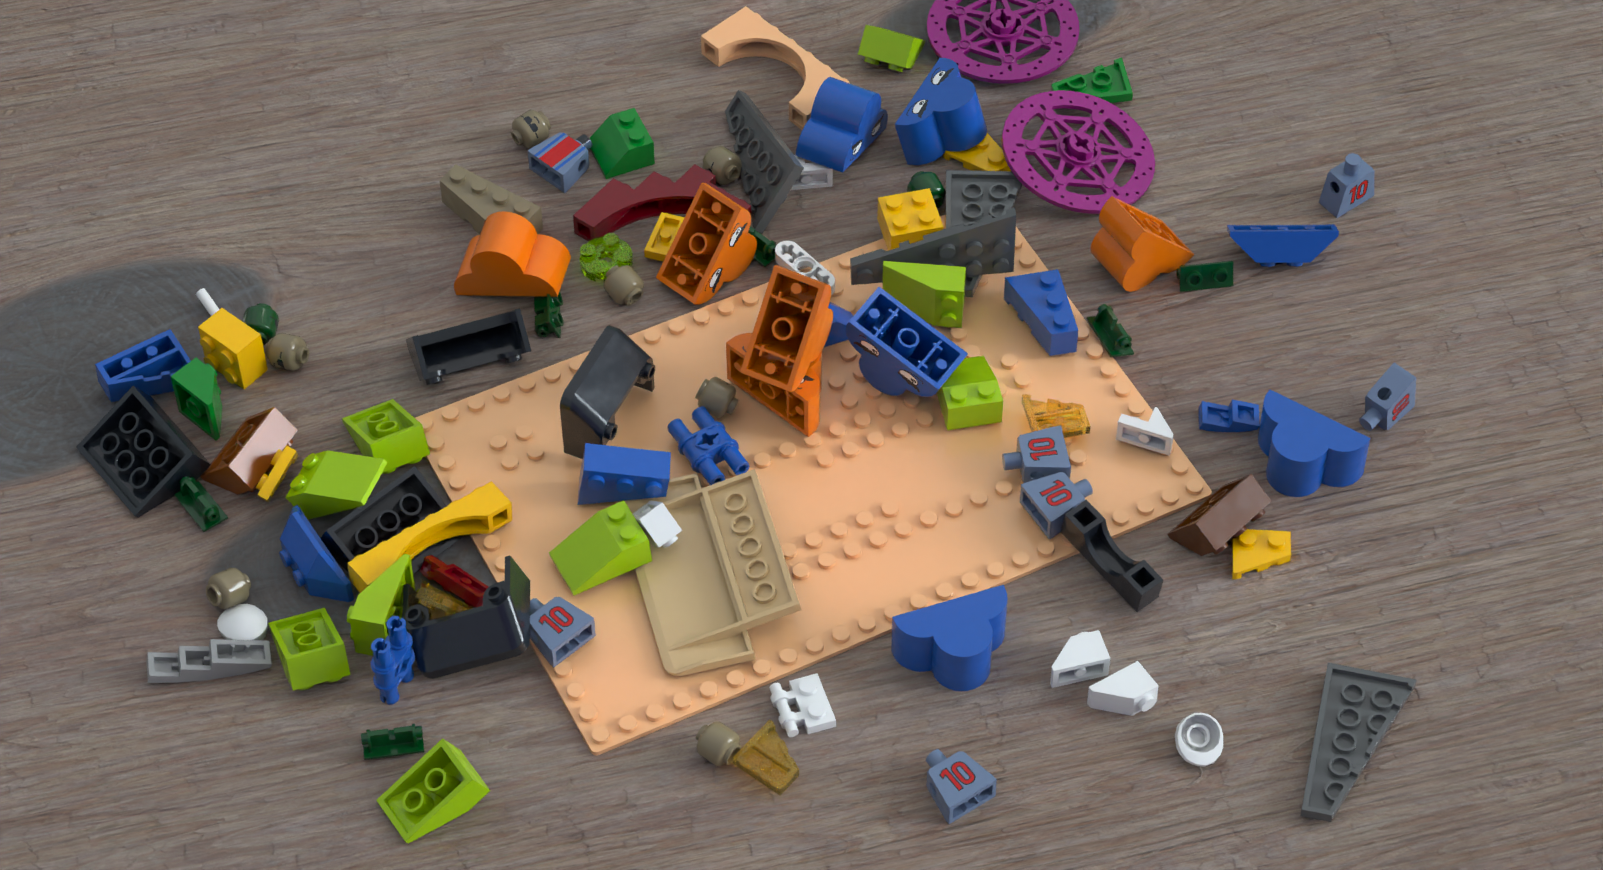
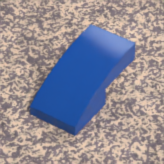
[1198,399,1260,432]

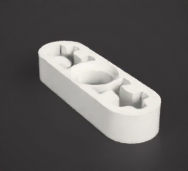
[775,241,835,296]

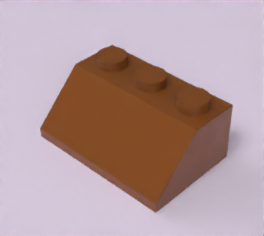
[200,407,298,495]

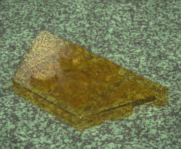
[416,579,473,616]

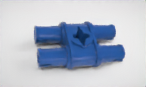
[667,406,750,485]
[370,616,415,705]

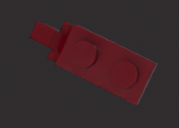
[420,555,489,607]

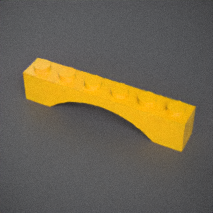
[348,481,512,593]

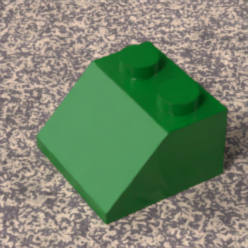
[590,108,655,179]
[171,357,222,441]

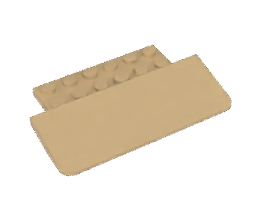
[617,469,801,676]

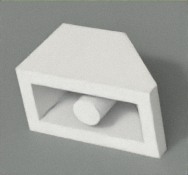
[633,500,682,548]
[1050,630,1110,688]
[1087,661,1159,716]

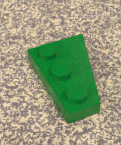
[1051,57,1133,110]

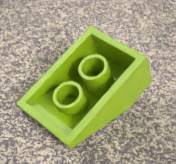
[883,261,966,328]
[937,356,1003,430]
[342,399,430,474]
[285,450,388,520]
[549,500,652,596]
[347,554,416,656]
[268,608,351,690]
[376,738,490,844]

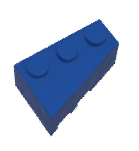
[1004,269,1078,356]
[95,329,191,402]
[578,443,671,505]

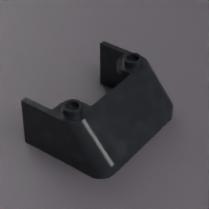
[406,308,531,385]
[560,325,656,459]
[402,555,530,679]

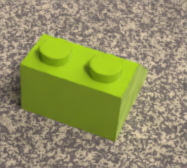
[858,25,926,72]

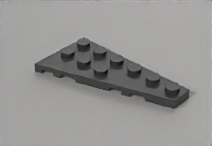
[725,90,804,233]
[946,170,1023,297]
[850,207,1016,285]
[1300,663,1417,822]

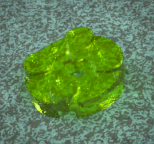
[579,233,633,282]

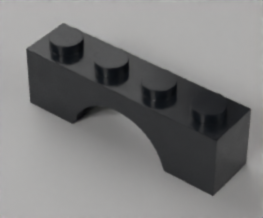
[1061,499,1163,612]

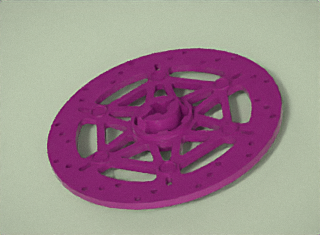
[927,0,1079,84]
[1001,90,1155,214]

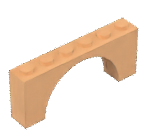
[701,6,850,130]

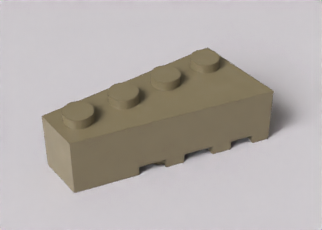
[440,164,543,234]

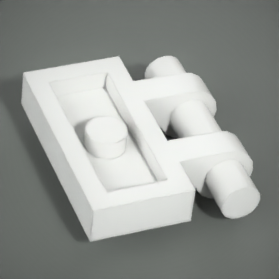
[769,673,836,737]

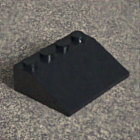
[76,386,211,518]
[321,466,465,574]

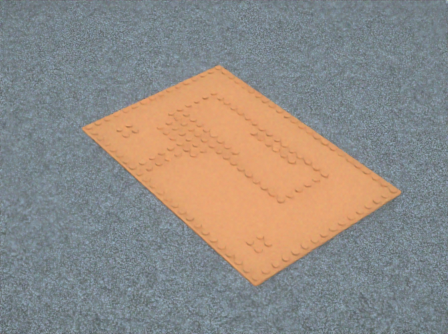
[415,214,1212,756]

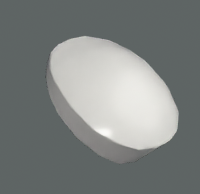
[217,604,268,640]
[1175,713,1223,767]

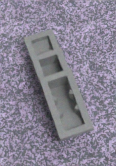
[146,639,272,683]

